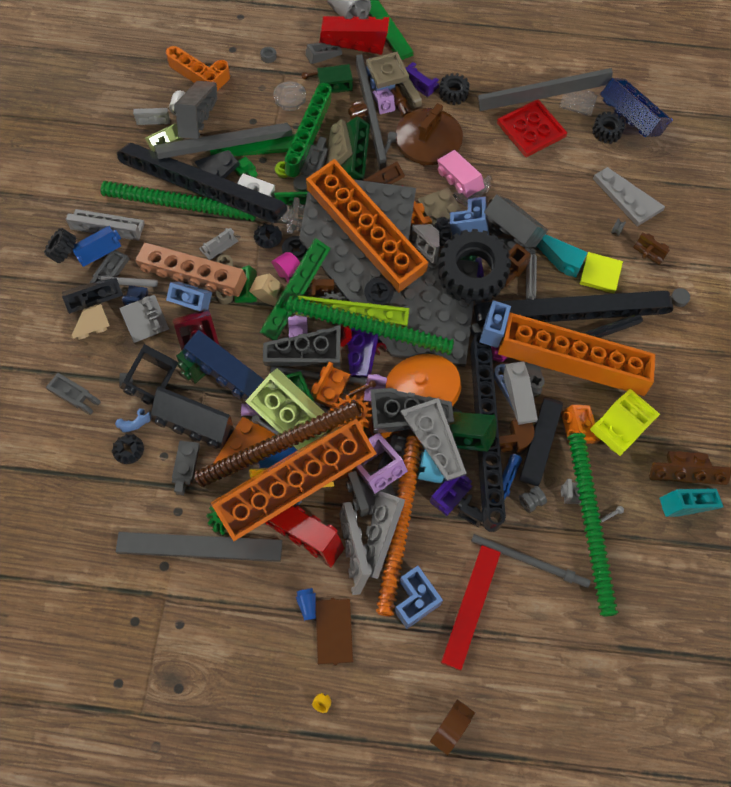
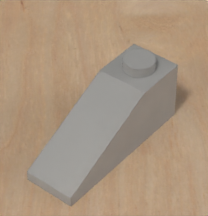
[409,224,440,264]
[503,361,538,425]

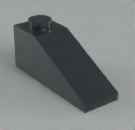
[62,278,123,314]

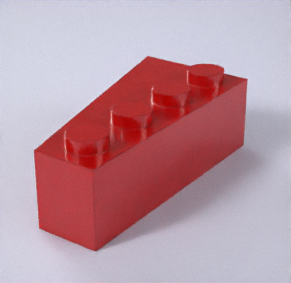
[319,16,389,55]
[265,505,345,568]

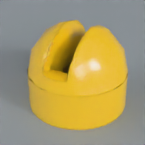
[312,693,331,713]

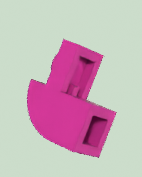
[271,252,300,283]

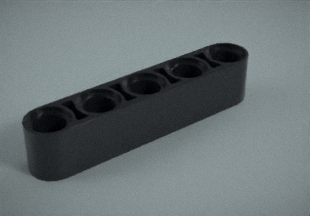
[519,396,563,487]

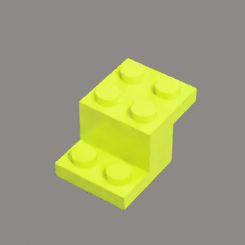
[590,389,660,456]

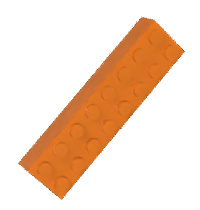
[306,159,428,293]
[498,312,655,396]
[211,418,377,542]

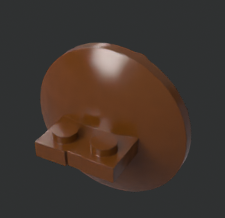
[396,103,463,165]

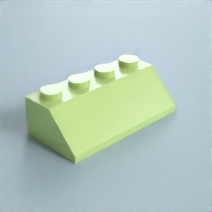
[245,368,329,450]

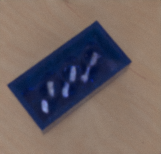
[599,78,673,137]

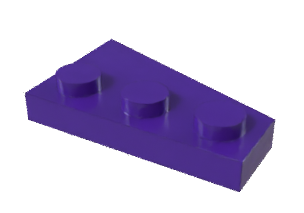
[346,328,378,378]

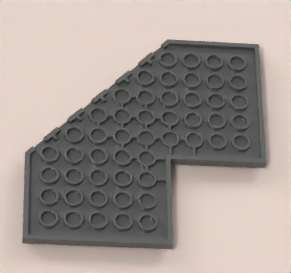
[299,174,479,367]

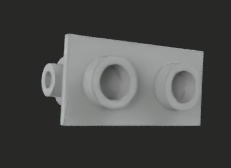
[199,228,238,260]

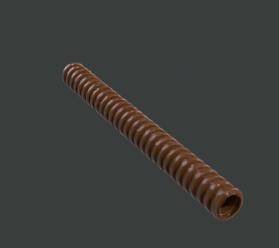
[195,399,362,487]

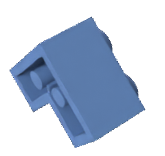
[450,197,489,236]
[395,566,443,629]

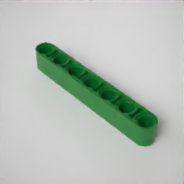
[285,83,332,177]

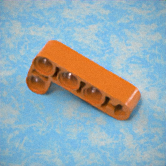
[166,46,230,91]

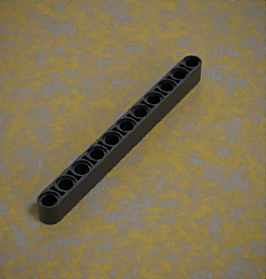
[117,143,288,223]
[474,291,674,326]
[470,332,506,532]

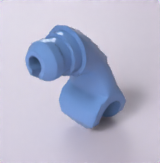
[115,408,152,432]

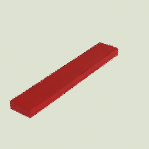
[441,545,501,671]

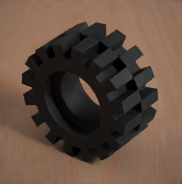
[439,73,470,105]
[592,111,625,144]
[44,228,76,263]

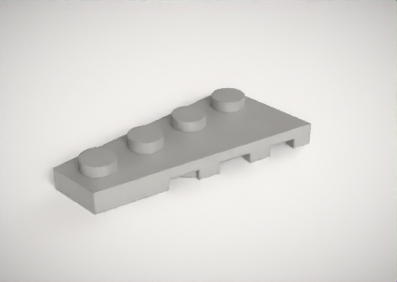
[400,398,467,481]
[365,491,405,579]

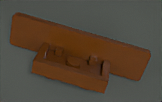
[649,451,731,485]

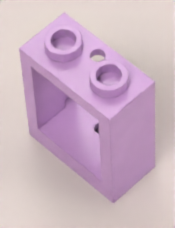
[354,432,408,494]

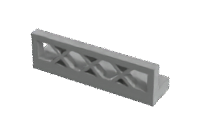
[66,209,145,241]

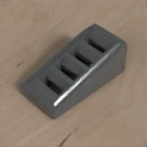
[305,43,342,64]

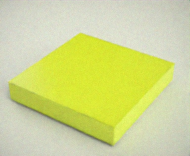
[580,252,623,294]

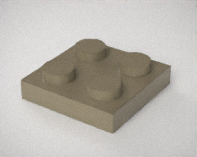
[366,52,409,89]
[417,188,462,227]

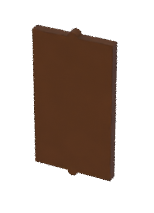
[316,598,353,666]

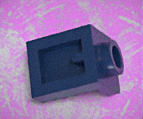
[122,285,149,306]

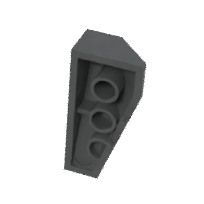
[370,388,454,434]

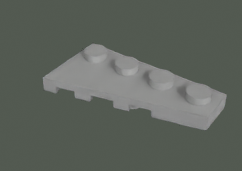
[593,167,665,226]
[339,502,371,595]

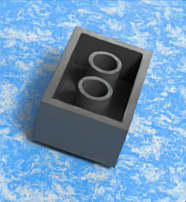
[484,194,548,247]

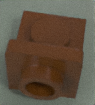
[308,279,334,298]

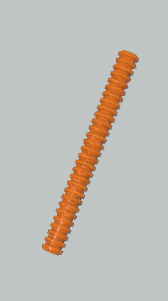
[376,436,423,617]

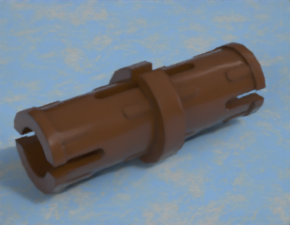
[391,87,411,118]

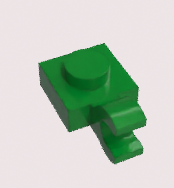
[234,156,258,179]

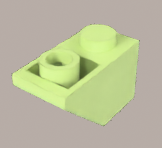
[145,123,183,151]

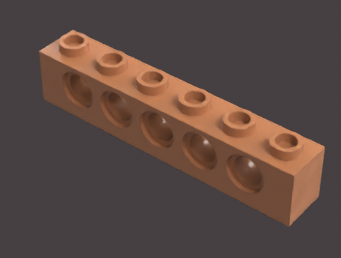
[135,242,247,297]

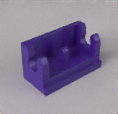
[405,62,439,98]
[430,475,472,516]

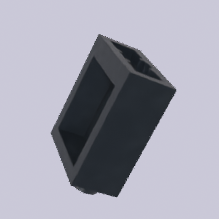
[120,344,179,405]

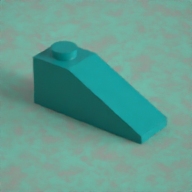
[536,234,588,278]
[659,489,723,517]

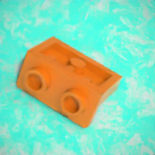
[311,361,351,408]
[561,405,600,447]

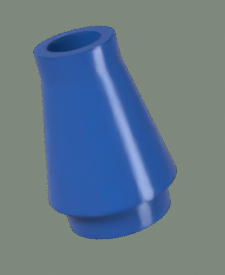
[295,588,316,621]

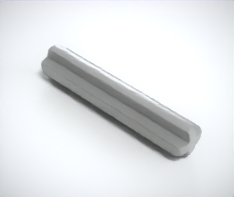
[526,254,537,300]

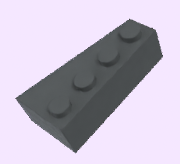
[174,81,217,139]
[263,325,341,367]

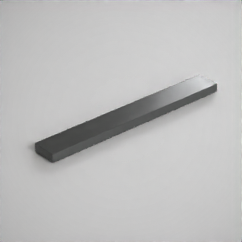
[356,54,387,170]
[478,68,613,111]
[154,123,293,159]
[116,532,282,562]

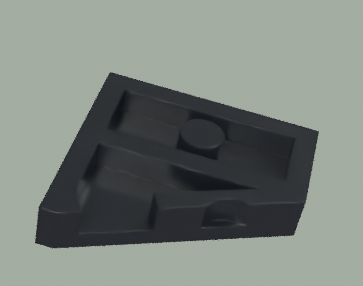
[194,150,241,179]

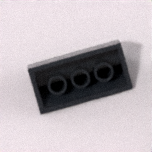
[151,386,234,449]

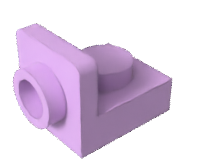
[372,88,395,114]
[288,315,308,338]
[364,374,387,405]

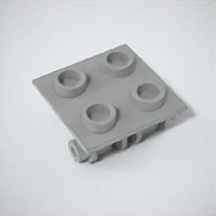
[119,295,169,343]

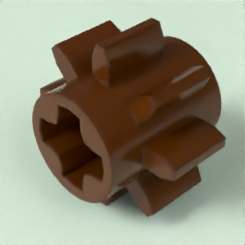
[348,101,368,121]

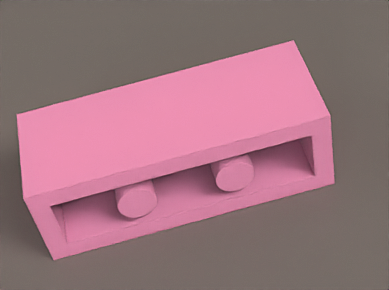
[437,150,485,198]

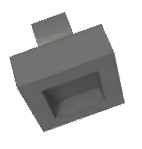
[390,434,407,460]

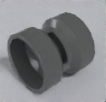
[519,486,547,513]

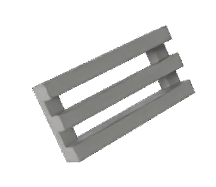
[133,108,170,125]

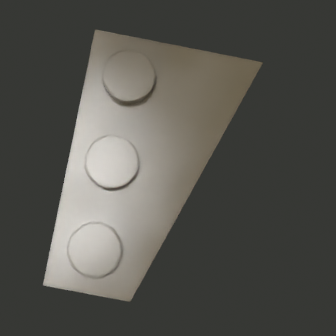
[326,119,353,165]

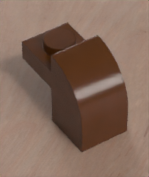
[505,243,531,288]
[499,419,534,455]
[429,699,475,755]

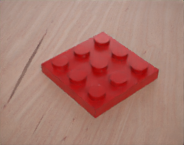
[497,99,567,158]

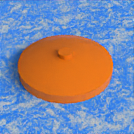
[385,354,461,406]

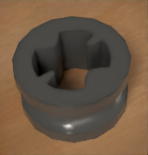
[611,218,626,236]
[489,222,503,236]

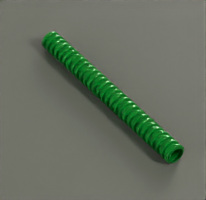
[101,181,256,221]
[286,295,454,356]
[567,433,619,617]

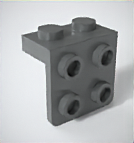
[345,470,396,517]

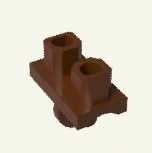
[633,233,670,265]

